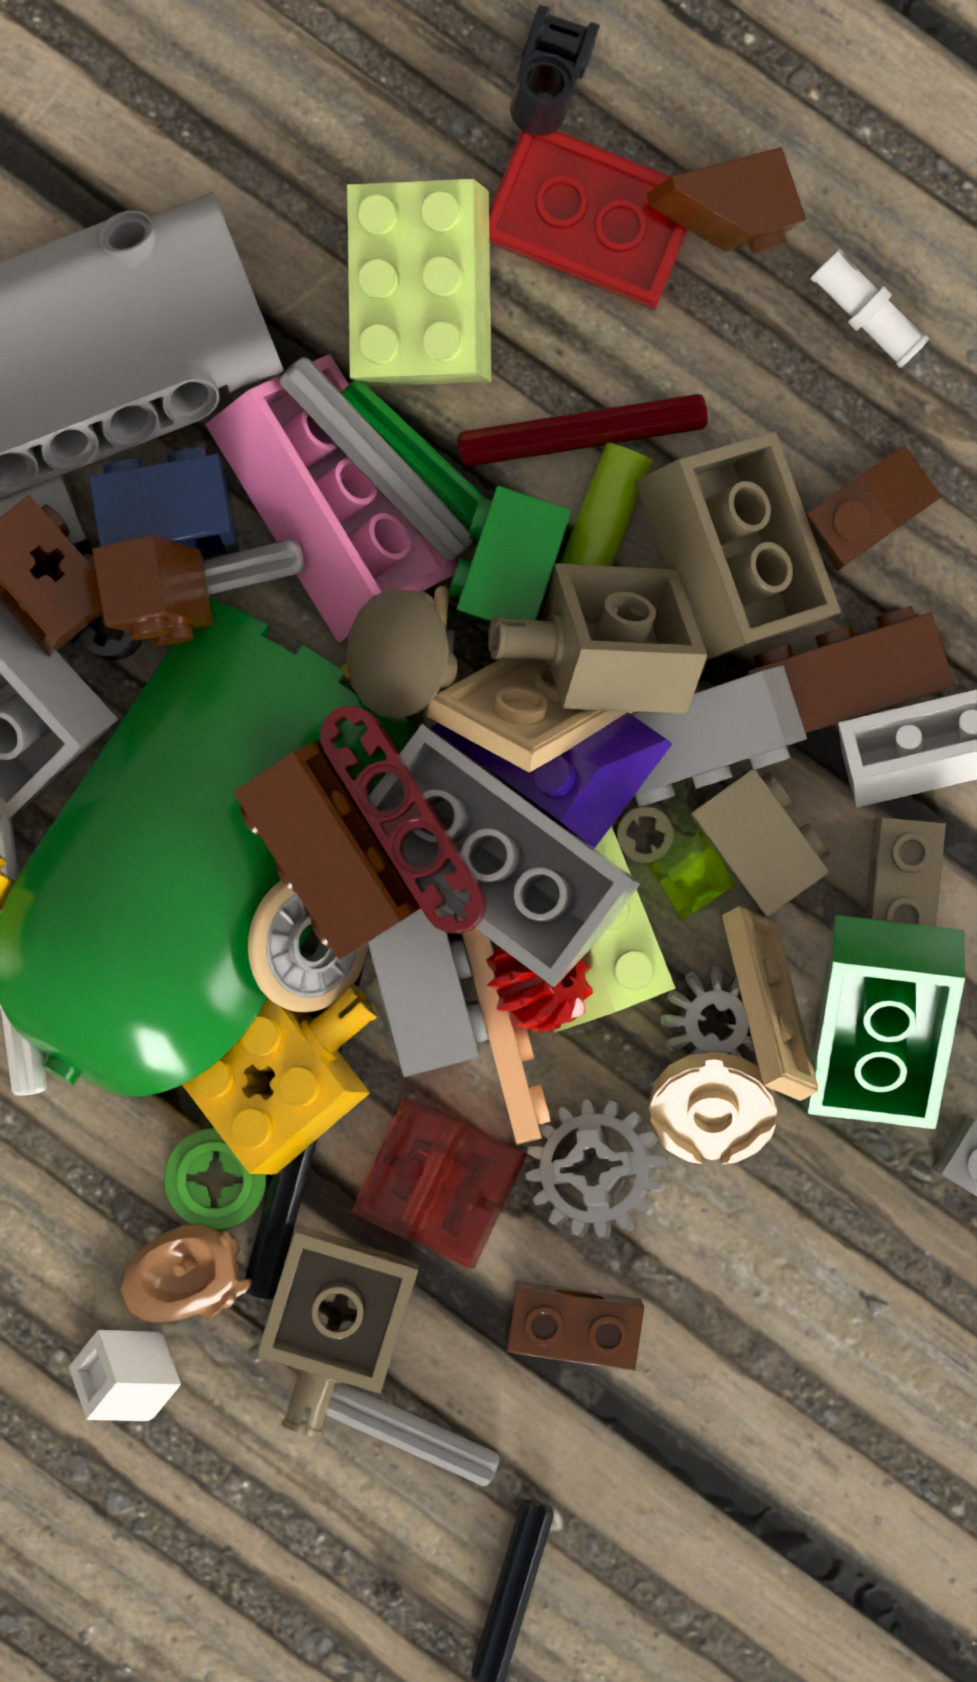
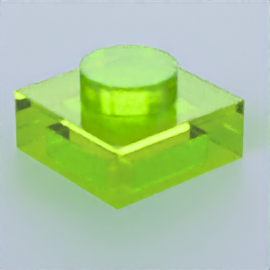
[648,832,735,920]

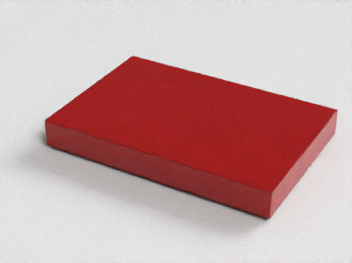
[489,130,688,311]

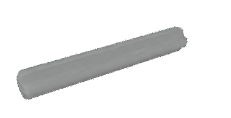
[279,357,473,561]

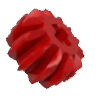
[486,943,593,1033]

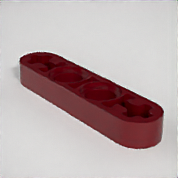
[320,706,487,934]

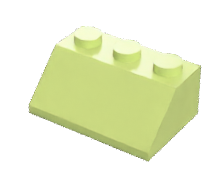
[553,826,675,1033]

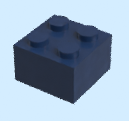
[89,448,240,559]

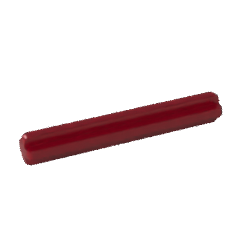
[457,394,708,467]

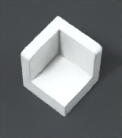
[69,1330,181,1421]

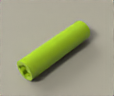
[537,443,654,620]

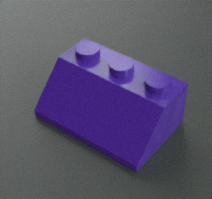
[431,712,672,848]

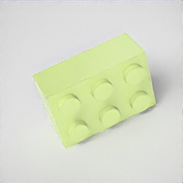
[347,179,491,387]

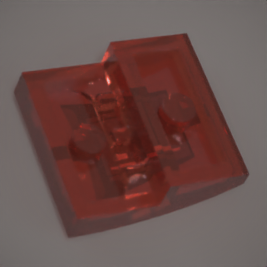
[351,1097,528,1269]

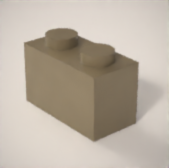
[688,768,830,917]

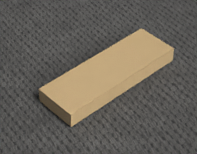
[722,906,818,1101]

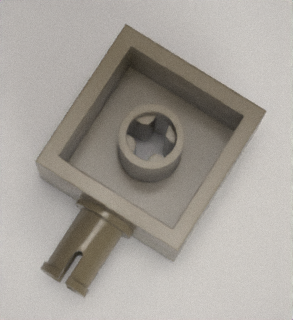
[488,563,707,714]
[257,1225,419,1437]

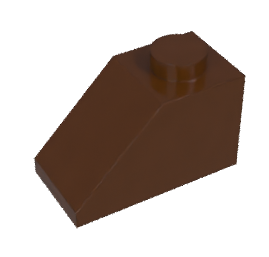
[646,147,806,255]
[806,445,942,571]

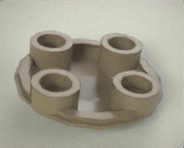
[346,588,458,719]

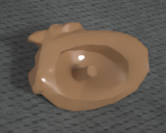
[120,1224,252,1323]

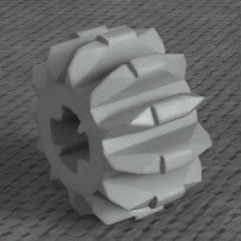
[660,966,755,1058]

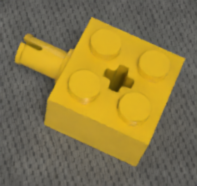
[182,984,379,1174]

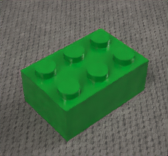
[808,915,965,1129]

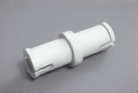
[810,248,929,368]

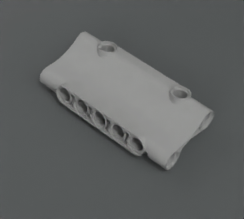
[0,192,284,499]

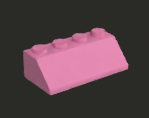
[205,354,458,643]

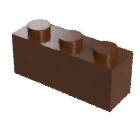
[743,606,955,733]
[233,740,421,960]

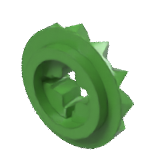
[164,1128,267,1230]

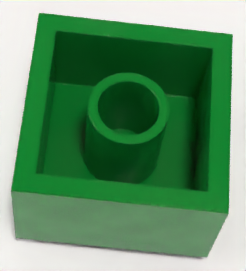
[448,485,572,628]

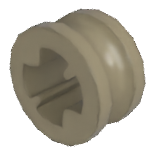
[616,806,674,863]

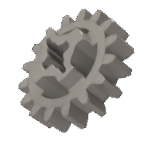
[525,1099,667,1239]

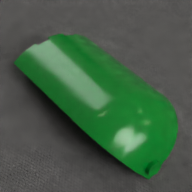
[0,597,418,1097]

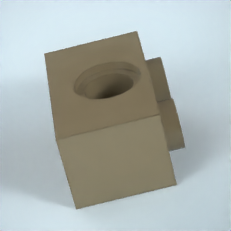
[864,817,946,927]

